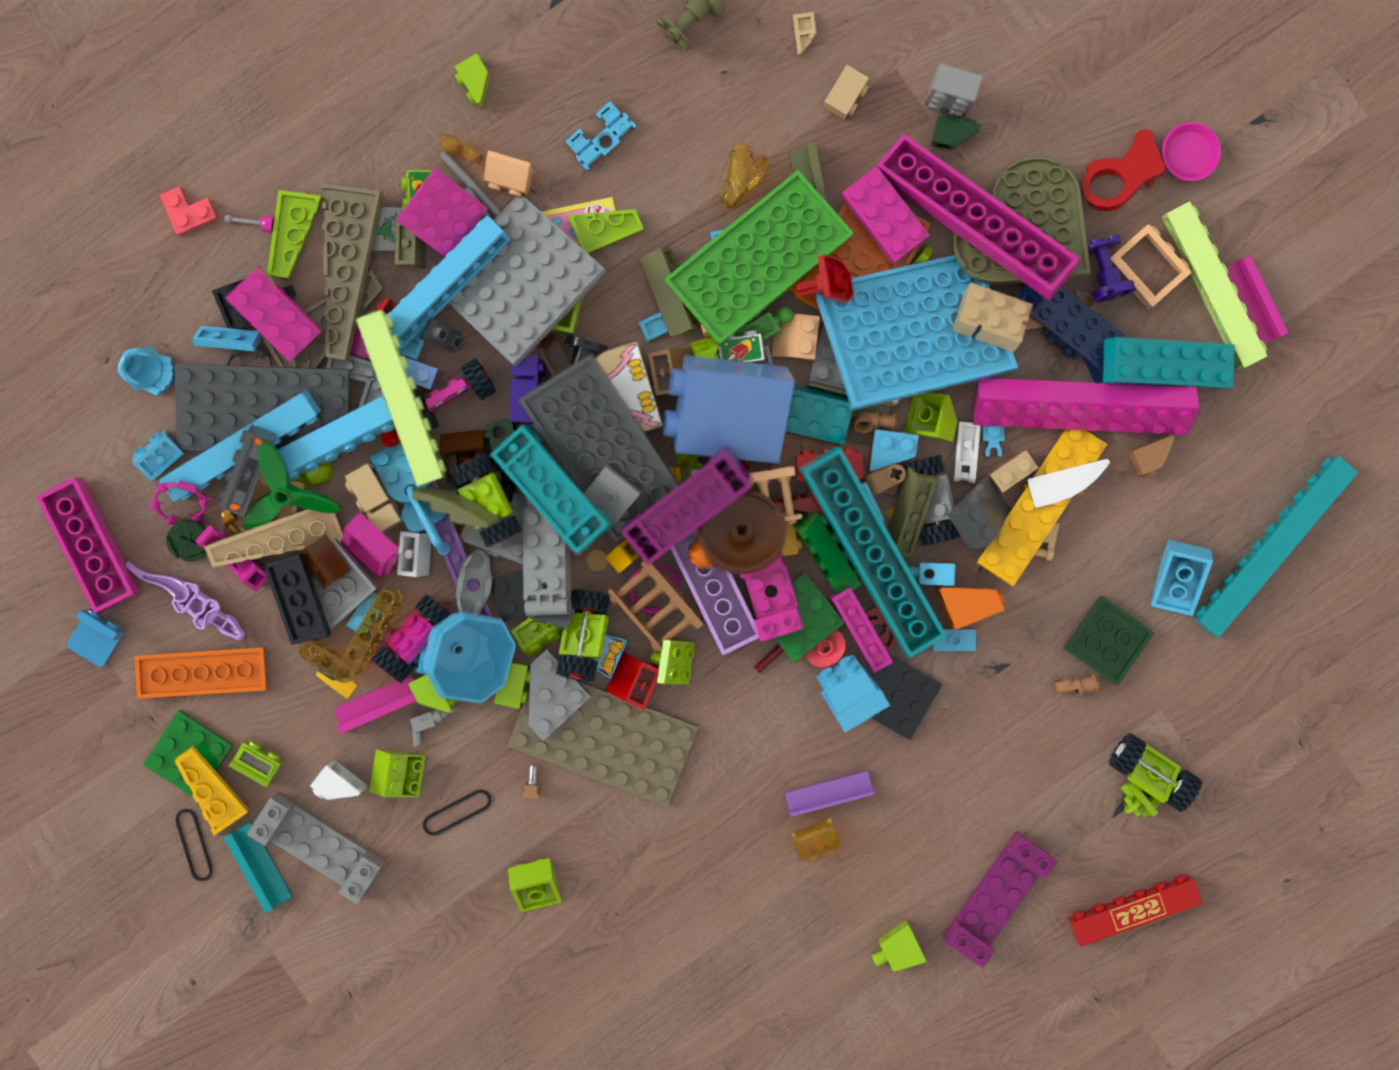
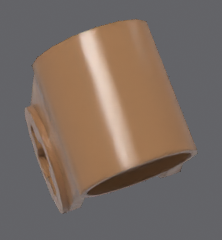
[863,464,906,496]

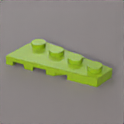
[267,190,323,279]

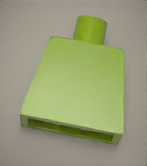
[871,920,927,971]

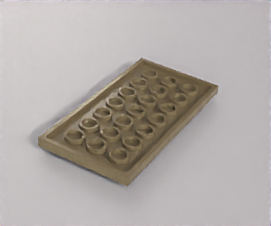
[508,680,698,807]

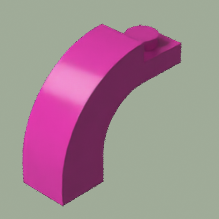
[195,525,268,591]

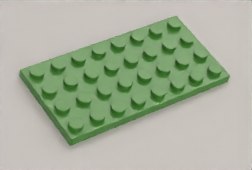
[664,170,854,346]

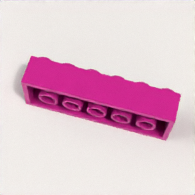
[36,477,141,613]

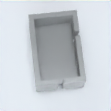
[924,63,982,118]

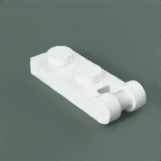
[953,422,981,484]

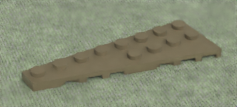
[322,183,384,362]

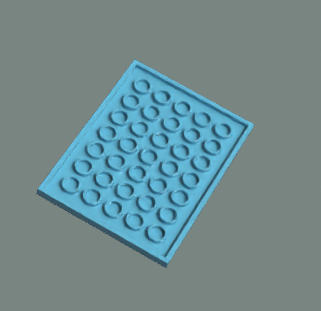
[814,255,1018,410]

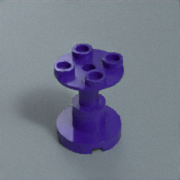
[1087,235,1136,303]

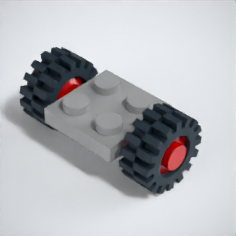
[903,455,961,546]

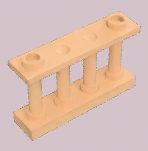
[750,466,802,525]

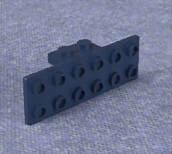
[1016,284,1128,372]

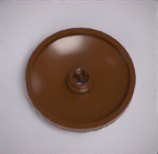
[698,490,786,574]

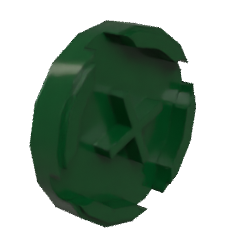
[166,519,207,562]

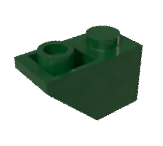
[931,114,981,150]

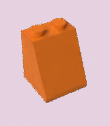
[934,586,1006,630]

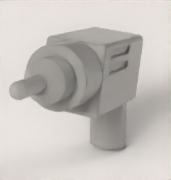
[410,709,455,747]

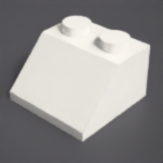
[310,760,368,800]

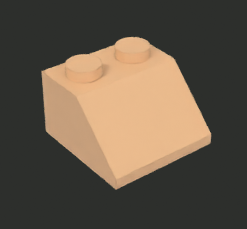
[484,150,534,197]
[771,314,820,362]

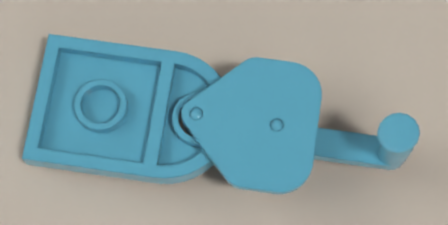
[370,444,450,555]

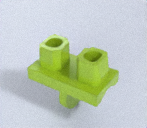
[1120,782,1161,818]

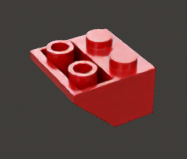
[606,651,659,710]

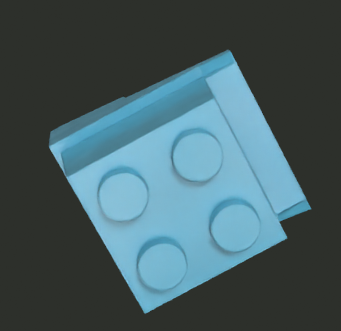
[816,655,890,732]

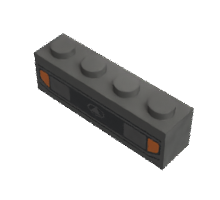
[218,424,277,517]

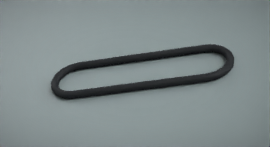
[423,790,491,836]
[175,809,212,881]

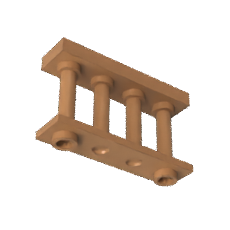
[608,559,704,654]

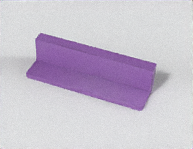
[785,770,875,817]

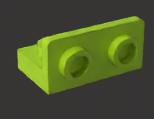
[511,618,563,657]

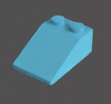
[1150,539,1213,616]

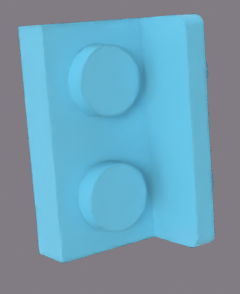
[133,430,184,482]

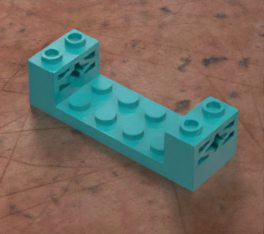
[490,425,616,554]

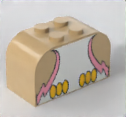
[596,342,663,433]

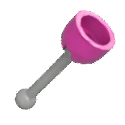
[224,215,275,233]

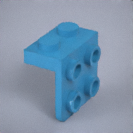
[67,609,125,667]

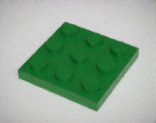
[754,572,845,663]
[143,710,234,798]

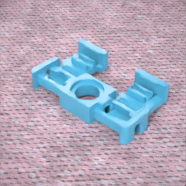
[565,101,636,171]

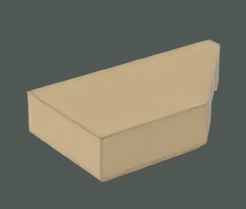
[792,12,817,56]

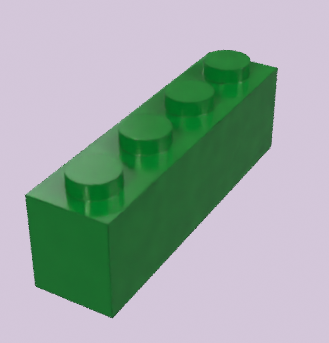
[792,510,861,594]

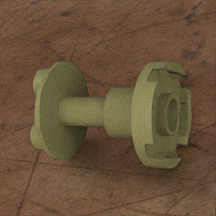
[656,0,725,52]

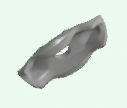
[456,549,492,615]

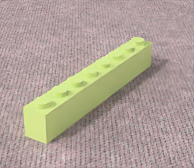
[1162,202,1267,370]
[356,310,447,486]

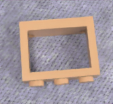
[1110,224,1192,309]

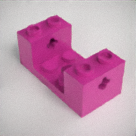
[740,552,805,641]

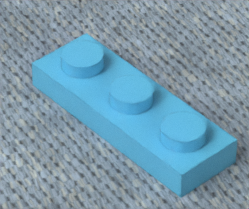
[192,326,262,351]

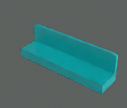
[224,822,292,913]

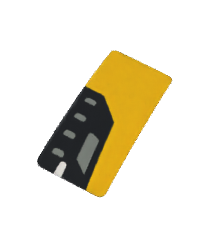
[316,662,357,698]

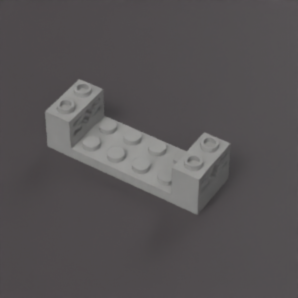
[247,793,386,904]

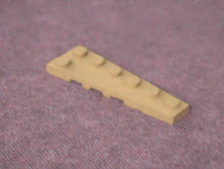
[204,509,343,567]

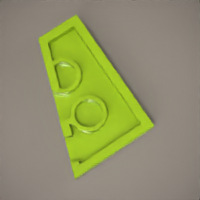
[568,209,644,254]

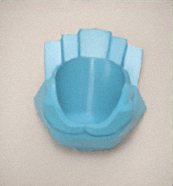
[118,347,175,396]

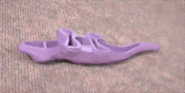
[126,561,245,640]

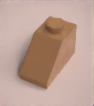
[1128,435,1175,478]

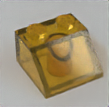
[791,818,841,862]

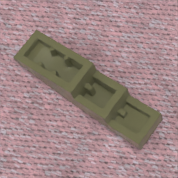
[412,485,500,528]

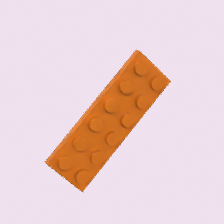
[134,647,268,699]

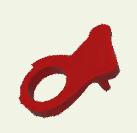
[1082,129,1166,212]

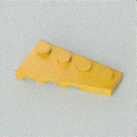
[175,746,249,836]

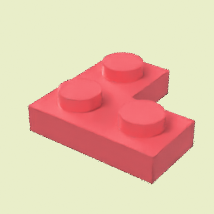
[160,187,218,236]

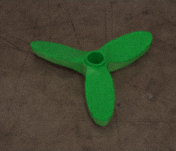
[244,441,342,530]

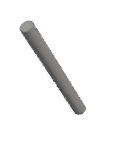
[440,150,502,217]

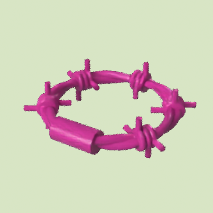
[147,480,212,527]
[626,558,684,618]

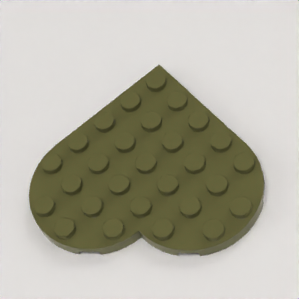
[953,156,1091,285]

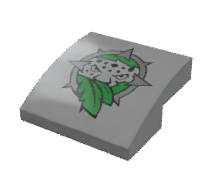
[372,207,403,253]

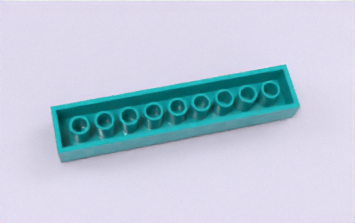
[798,447,947,658]

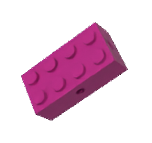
[840,166,930,266]
[226,266,322,362]

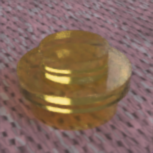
[587,550,608,571]

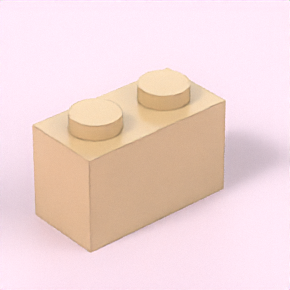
[823,65,870,120]
[986,450,1038,493]

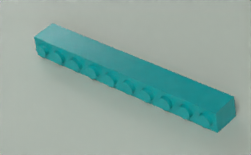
[1194,456,1359,638]

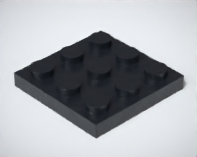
[870,653,942,740]

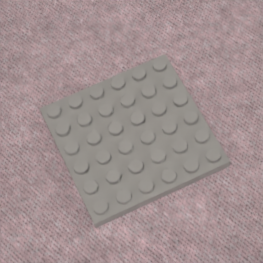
[449,195,607,367]

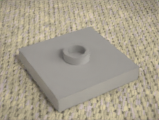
[584,465,641,522]

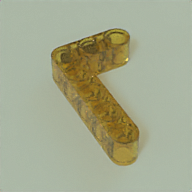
[299,588,402,683]

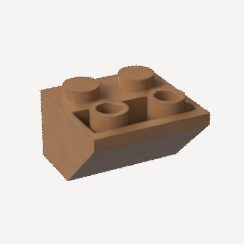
[648,347,692,398]

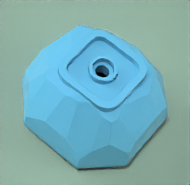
[423,612,516,703]

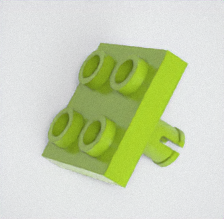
[651,640,695,685]

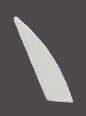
[1028,459,1110,508]

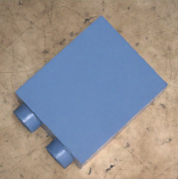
[663,355,795,463]

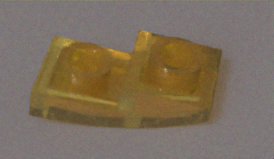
[439,133,484,164]

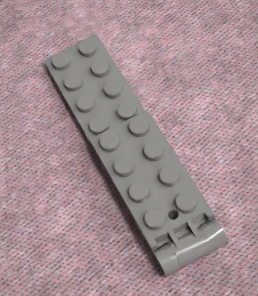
[523,424,572,616]

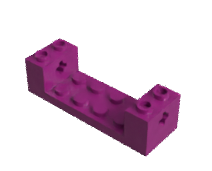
[620,445,754,565]
[943,831,1058,968]

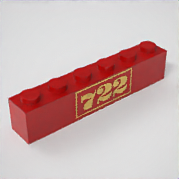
[1068,874,1203,947]

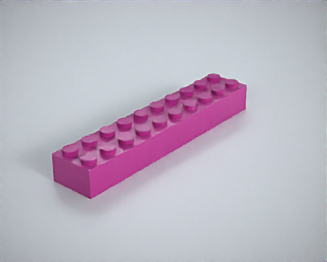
[877,134,1080,301]
[972,378,1199,435]

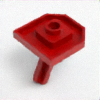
[797,254,854,304]

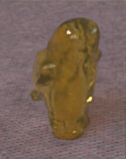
[720,144,770,208]

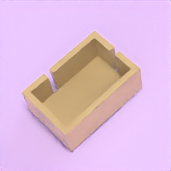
[952,282,1032,352]
[345,463,404,533]

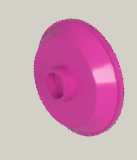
[1161,122,1221,181]

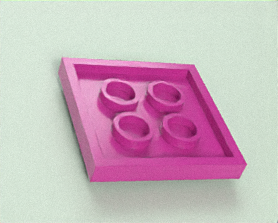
[396,167,488,257]

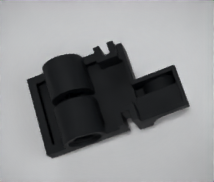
[212,278,296,329]

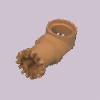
[854,411,897,434]
[1054,673,1100,697]

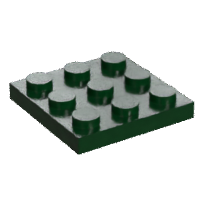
[1064,596,1154,686]

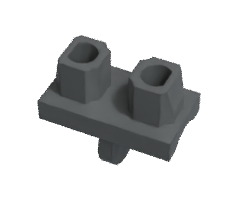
[421,318,464,352]

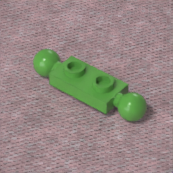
[735,306,794,341]

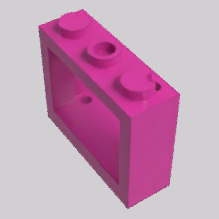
[342,513,399,579]

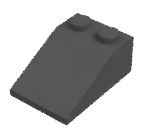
[947,476,1010,549]

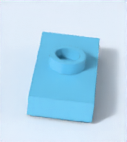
[932,629,976,651]

